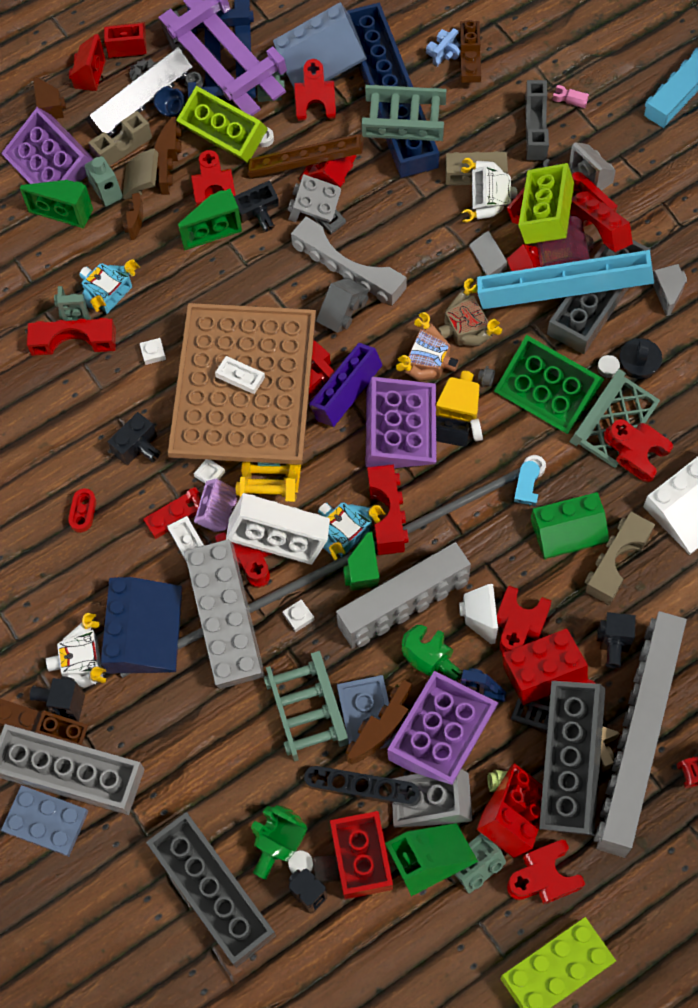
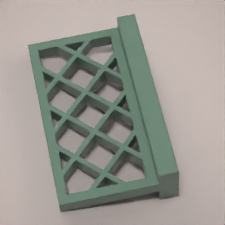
[569,369,660,468]

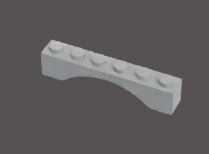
[291,217,407,306]

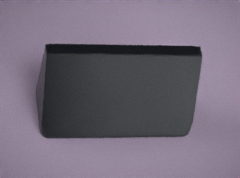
[436,416,471,447]

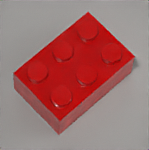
[502,629,588,705]
[330,811,393,900]

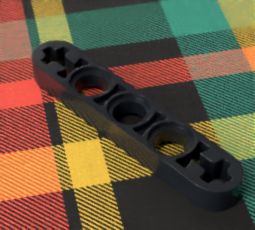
[304,766,421,806]

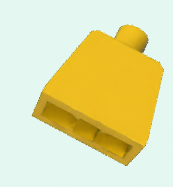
[436,371,479,422]

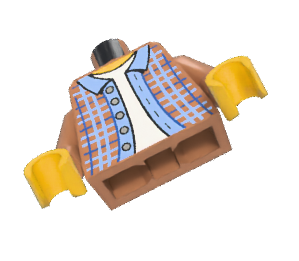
[396,312,459,381]

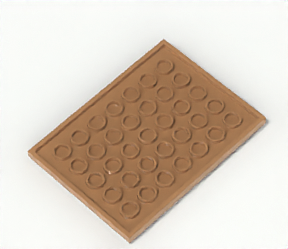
[168,303,316,465]

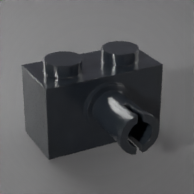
[234,180,279,232]
[107,412,161,466]
[596,612,636,668]
[30,676,85,722]

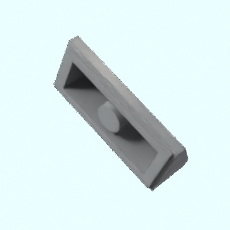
[469,231,507,275]

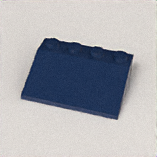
[101,577,182,674]

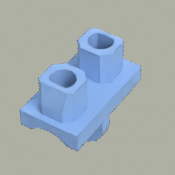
[426,28,461,67]

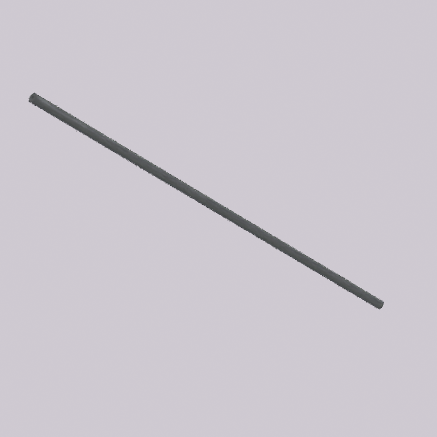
[120,468,520,678]

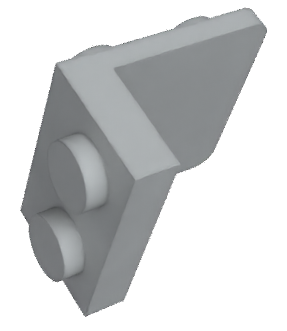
[287,174,341,222]

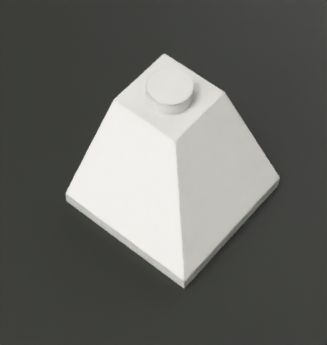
[459,584,498,644]

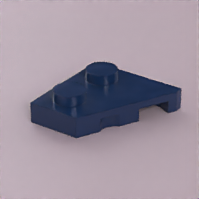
[461,668,506,702]

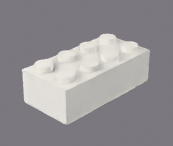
[226,493,330,565]

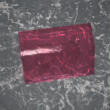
[537,216,590,267]

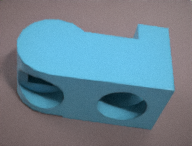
[514,461,540,506]

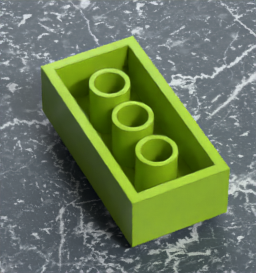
[176,86,268,163]
[518,163,574,244]
[500,917,616,1008]

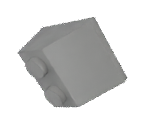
[569,142,616,191]

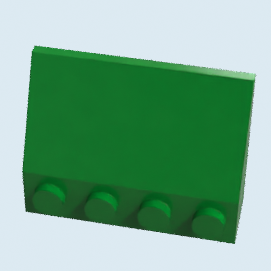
[494,335,605,434]

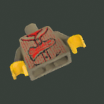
[437,278,502,347]

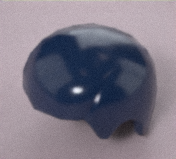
[154,86,186,118]

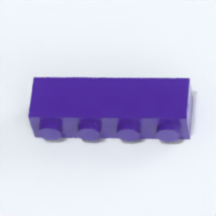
[309,343,383,427]

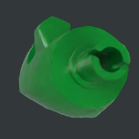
[401,625,463,682]
[251,805,307,880]

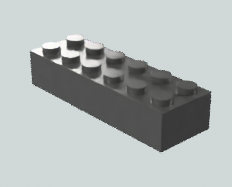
[547,240,650,354]
[539,681,605,836]
[146,812,276,968]

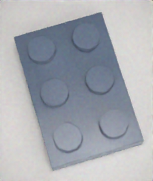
[337,675,396,749]
[1,785,89,857]

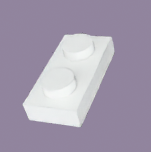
[215,356,265,394]
[167,516,204,562]

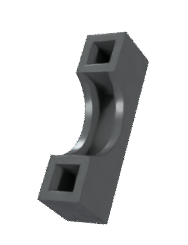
[525,80,549,160]

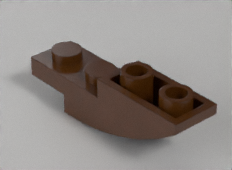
[460,20,481,83]
[154,117,182,195]
[346,680,412,765]
[0,699,89,745]

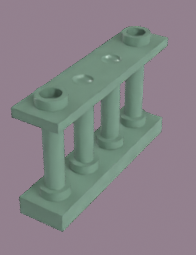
[362,85,446,141]
[263,651,349,762]

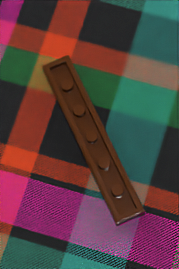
[247,134,364,178]

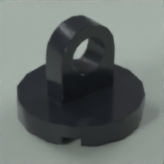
[619,338,663,379]

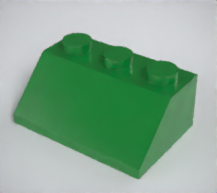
[530,492,609,559]
[343,532,379,591]

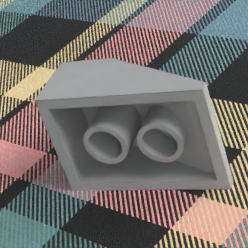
[391,769,472,827]

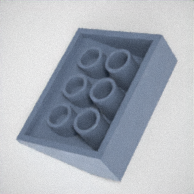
[273,2,367,90]

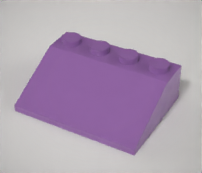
[1,107,94,184]
[366,377,436,468]
[387,671,498,785]

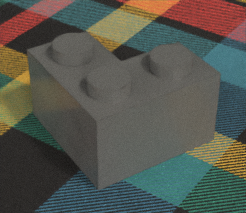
[316,278,369,333]

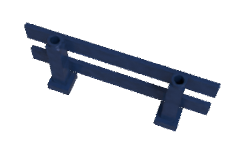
[187,0,256,109]

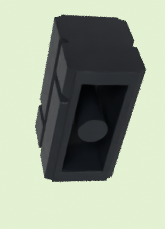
[288,868,328,914]

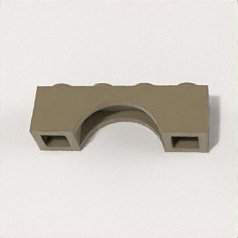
[585,512,655,606]

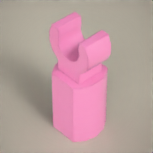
[552,85,589,108]

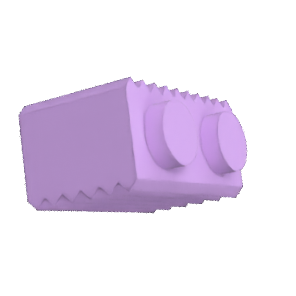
[194,478,237,532]

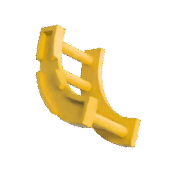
[236,462,301,502]

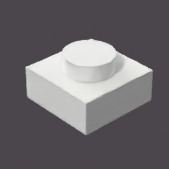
[140,338,166,365]
[282,600,315,632]

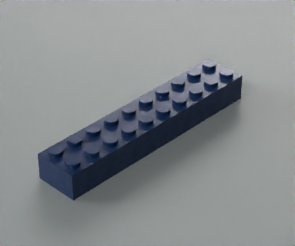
[347,2,439,178]

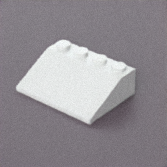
[643,457,698,555]

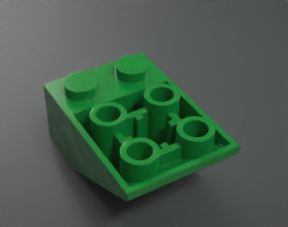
[385,823,478,897]

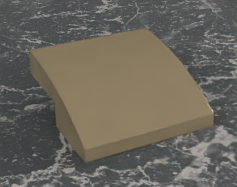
[123,149,158,199]

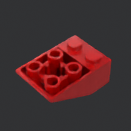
[477,763,543,858]

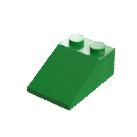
[20,180,93,228]
[178,189,242,250]

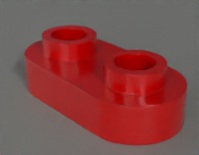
[68,488,97,533]

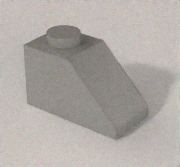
[652,264,687,316]

